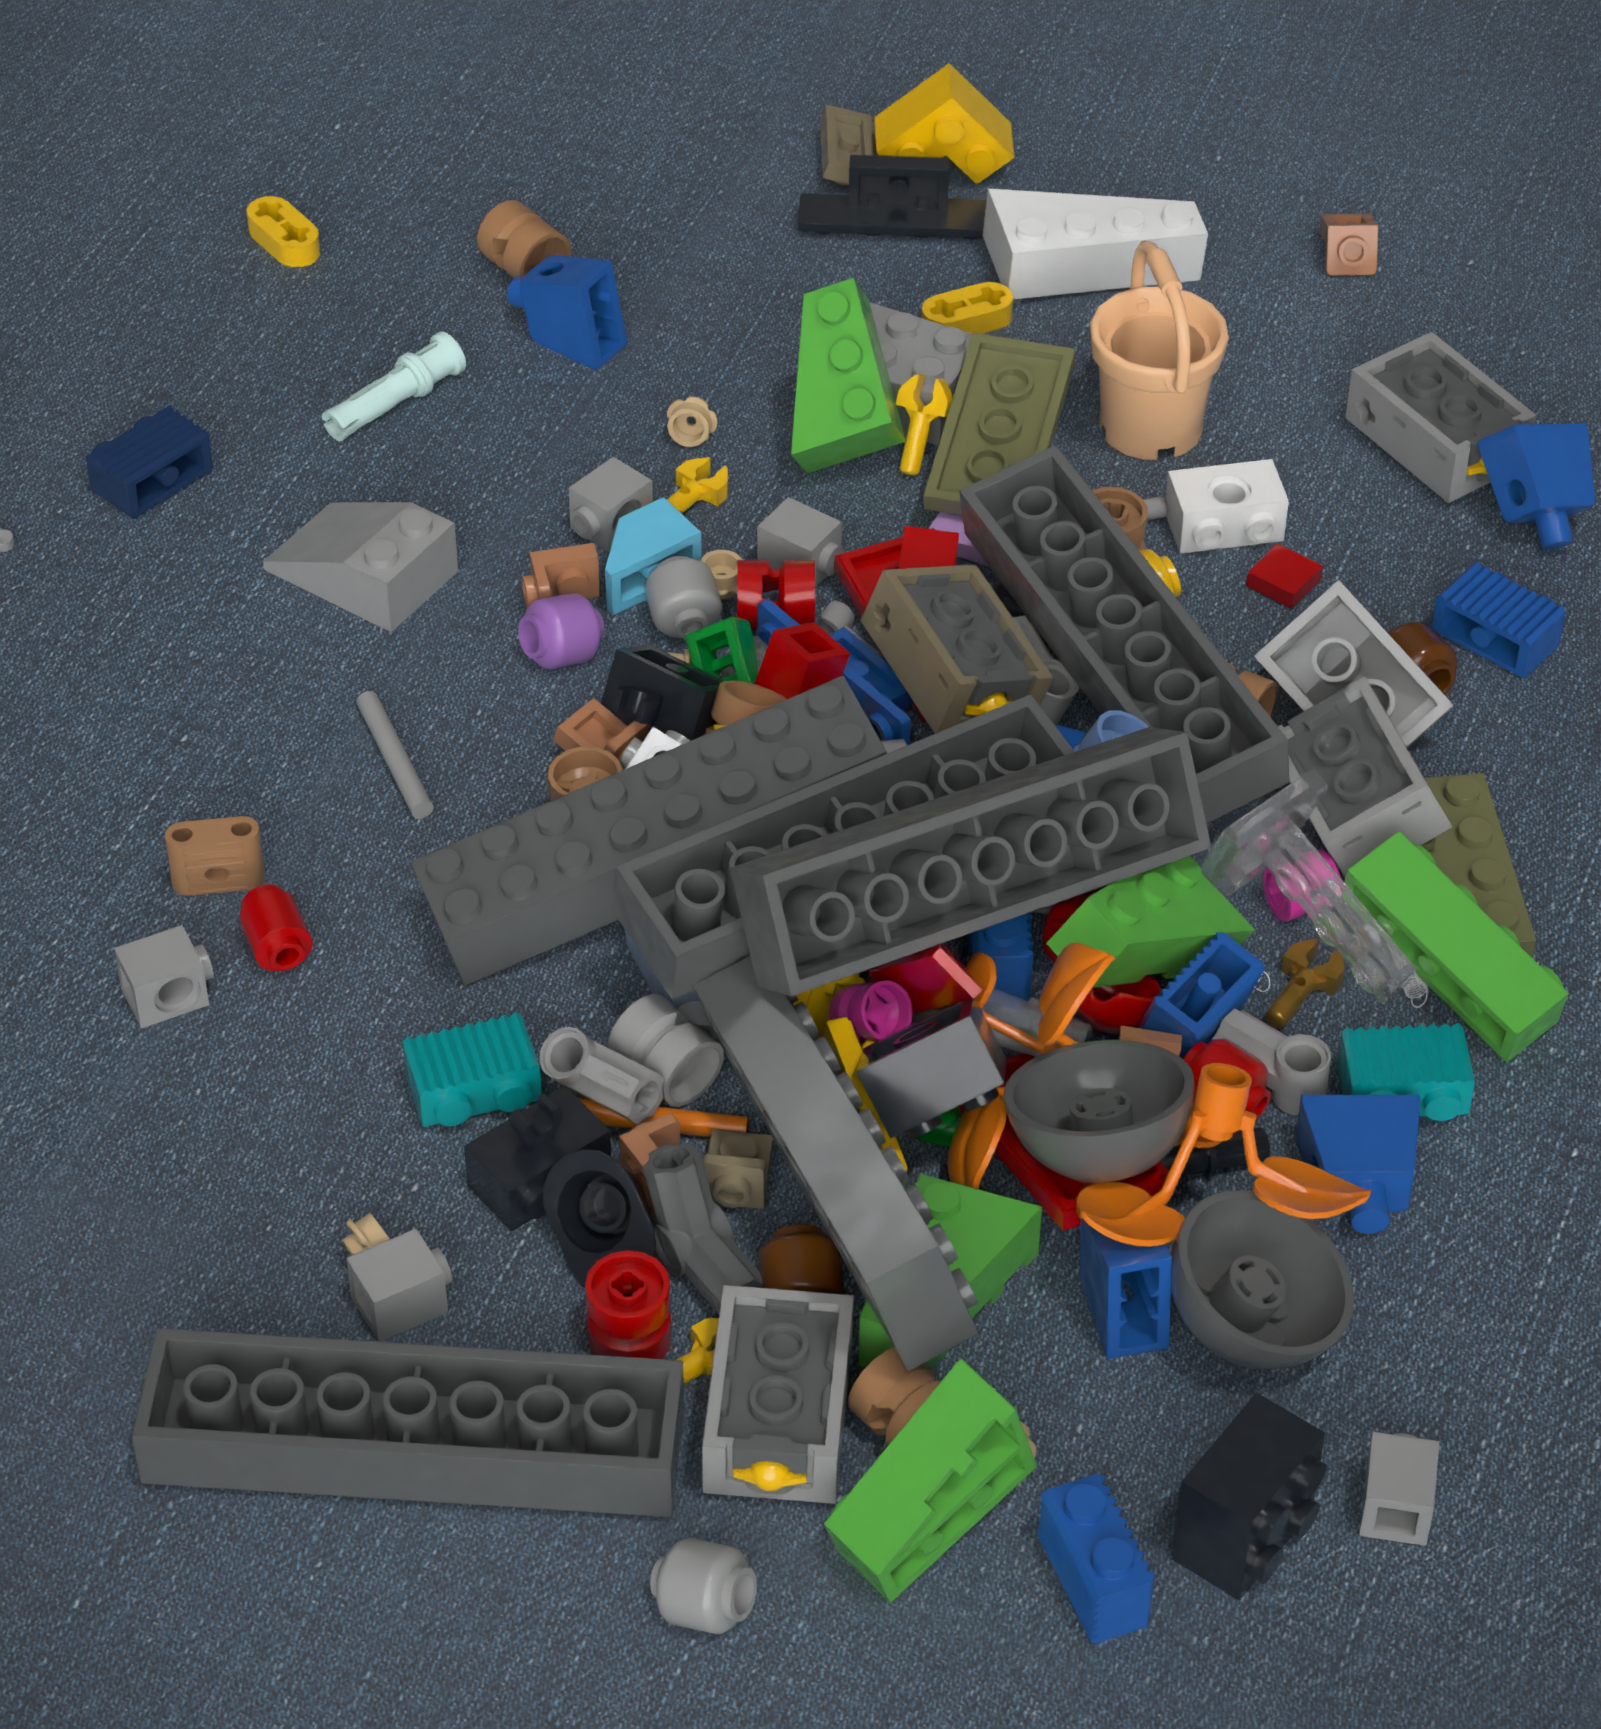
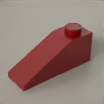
[865,943,983,1014]

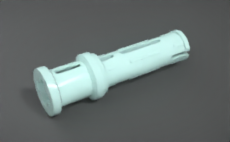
[322,331,466,442]

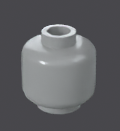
[645,556,722,639]
[650,1538,757,1634]

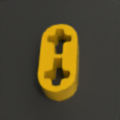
[247,196,320,268]
[921,282,1013,334]

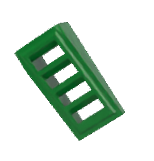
[685,616,759,684]

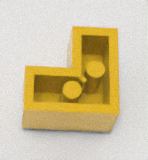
[874,63,1015,184]

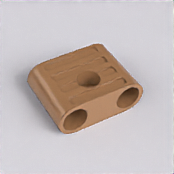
[164,816,266,896]

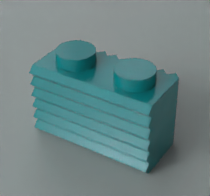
[402,1012,542,1127]
[1337,1023,1475,1121]

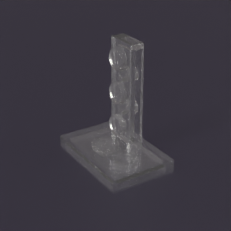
[1201,769,1418,1005]

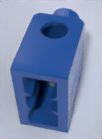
[507,255,628,370]
[1477,423,1595,550]
[1295,1095,1420,1234]
[1080,1218,1172,1359]

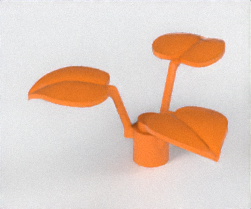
[947,942,1116,1189]
[1076,1063,1372,1247]

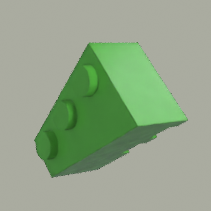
[791,278,906,474]
[1046,856,1255,988]
[858,1174,1042,1369]
[824,1358,1037,1603]

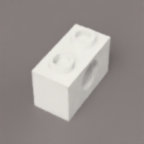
[1165,459,1289,553]

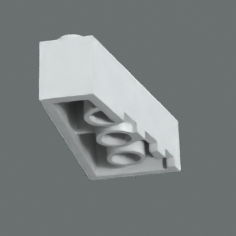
[983,189,1208,299]

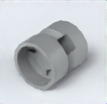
[608,994,724,1107]

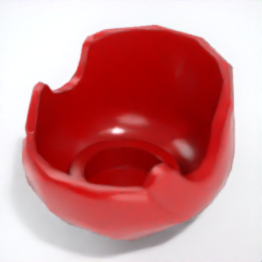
[1075,974,1161,1035]

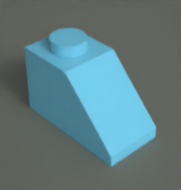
[605,497,702,616]

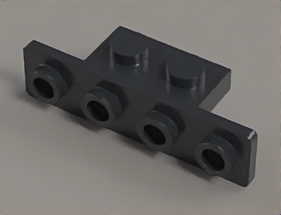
[798,155,987,239]

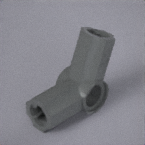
[643,1143,763,1315]

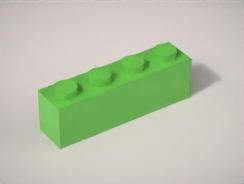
[1340,831,1569,1062]

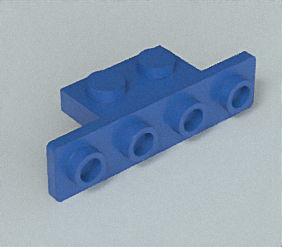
[756,599,914,745]

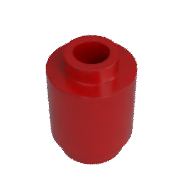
[239,884,313,971]

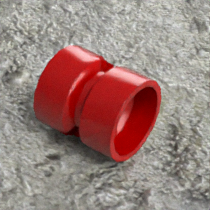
[737,560,815,631]
[585,1250,672,1359]

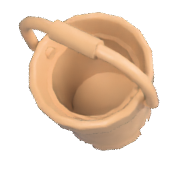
[1090,240,1229,460]

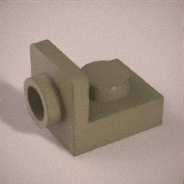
[702,1129,774,1209]

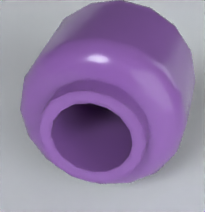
[518,593,604,669]

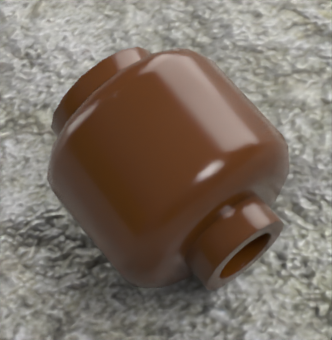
[1388,622,1458,695]
[758,1224,845,1295]

